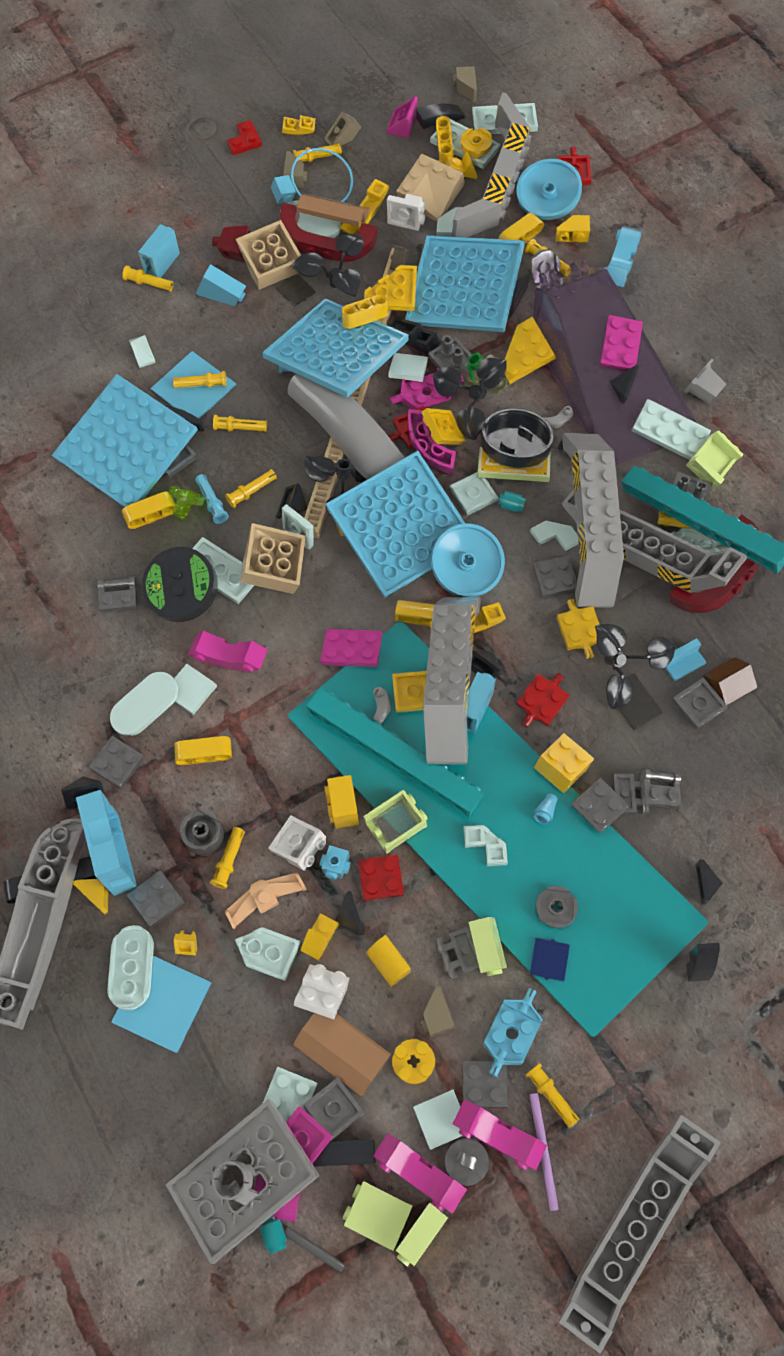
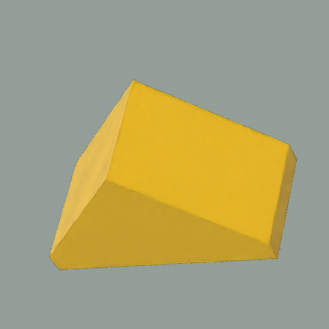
[72,879,109,914]

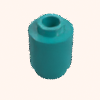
[498,491,526,512]
[259,1216,287,1255]

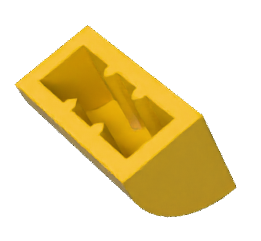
[395,600,434,626]
[366,935,411,987]

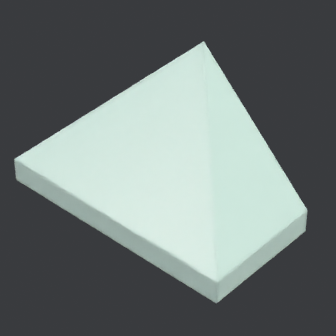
[129,335,156,368]

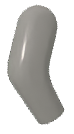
[544,406,573,428]
[373,687,391,724]

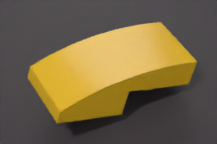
[282,115,316,135]

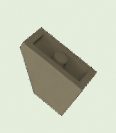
[453,66,477,102]
[324,112,361,146]
[283,151,308,188]
[420,985,455,1038]

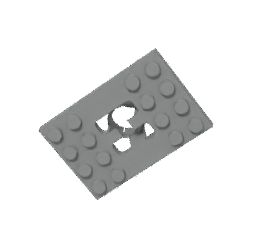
[166,1099,320,1264]

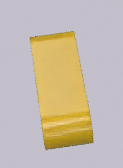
[436,116,454,165]
[498,213,544,244]
[341,295,388,329]
[122,492,177,529]
[174,736,232,765]

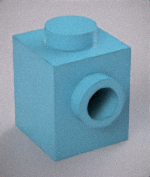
[270,175,296,204]

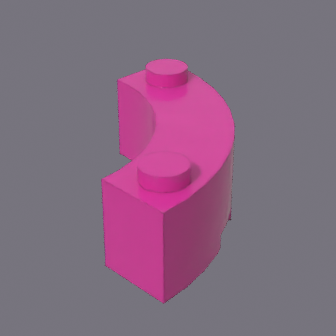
[408,409,456,475]
[188,630,268,673]
[452,1100,547,1171]
[373,1133,467,1214]

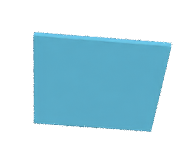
[150,351,236,419]
[111,956,211,1053]

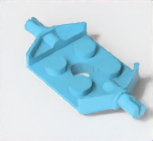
[483,988,543,1077]

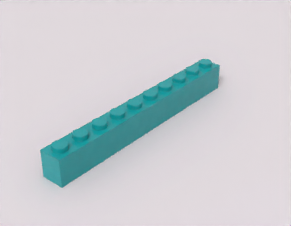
[621,465,784,574]
[306,688,483,818]

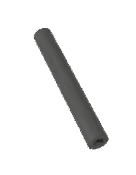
[284,1227,346,1273]

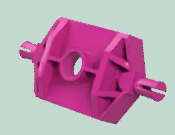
[390,368,464,410]

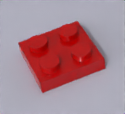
[358,854,404,901]

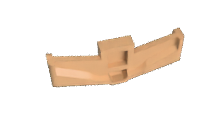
[225,872,306,929]

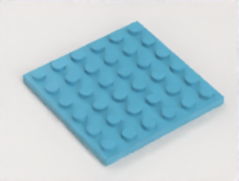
[405,235,525,332]
[262,298,408,398]
[52,374,198,507]
[325,451,465,599]

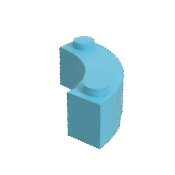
[602,226,642,287]

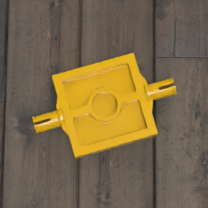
[556,599,599,659]

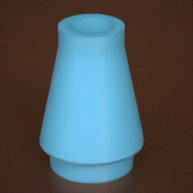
[534,794,558,825]

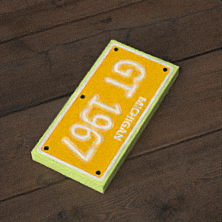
[477,447,551,482]

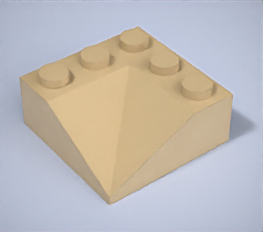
[397,154,464,221]
[236,220,301,290]
[240,523,306,594]

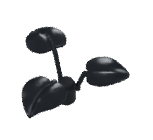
[292,234,364,297]
[433,358,507,440]
[304,456,367,517]
[595,624,675,709]

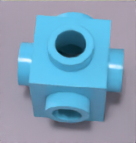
[320,845,351,880]

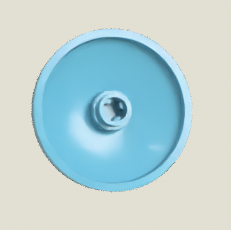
[516,159,582,220]
[431,524,505,597]

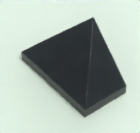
[610,365,639,404]
[276,483,307,519]
[471,647,501,679]
[61,776,105,808]
[695,859,723,905]
[335,891,364,935]

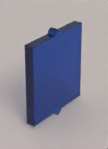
[529,938,570,982]

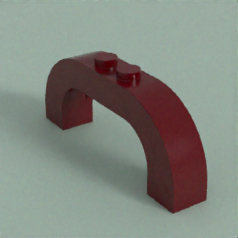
[280,202,378,262]
[669,514,760,613]

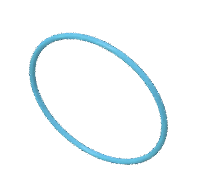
[291,148,353,202]

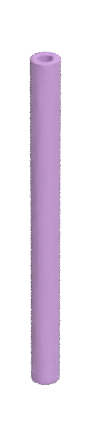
[529,1093,559,1211]

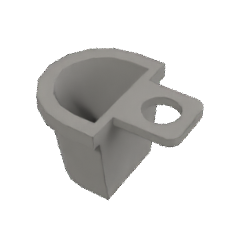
[684,359,726,404]

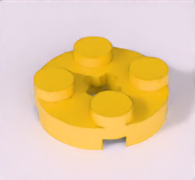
[461,128,493,159]
[392,1039,435,1085]

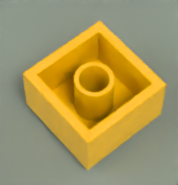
[534,733,594,793]
[324,775,359,829]

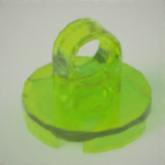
[168,485,205,520]

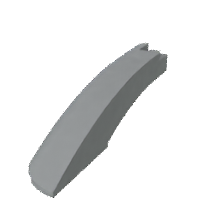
[288,374,405,480]
[0,819,85,1030]

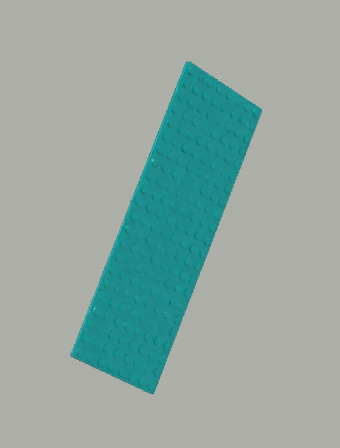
[288,621,708,1037]

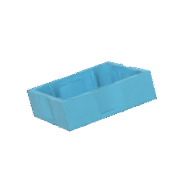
[76,790,137,896]

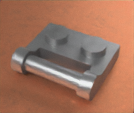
[97,576,137,612]
[640,769,682,809]

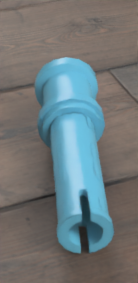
[195,474,229,524]

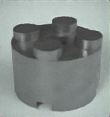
[180,810,224,856]

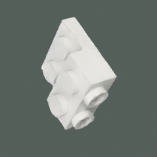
[387,194,425,231]
[268,815,326,870]
[294,964,349,1020]

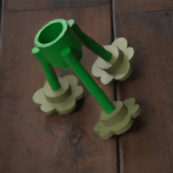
[464,352,508,394]

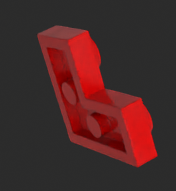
[227,120,262,155]

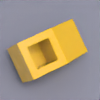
[555,215,590,243]

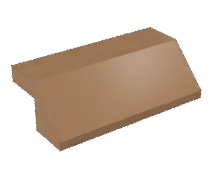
[296,194,370,226]
[293,1013,391,1097]

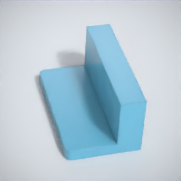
[665,638,706,681]

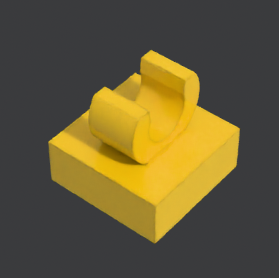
[174,930,197,956]

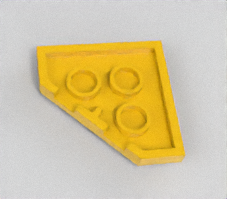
[364,265,417,311]
[505,317,556,384]

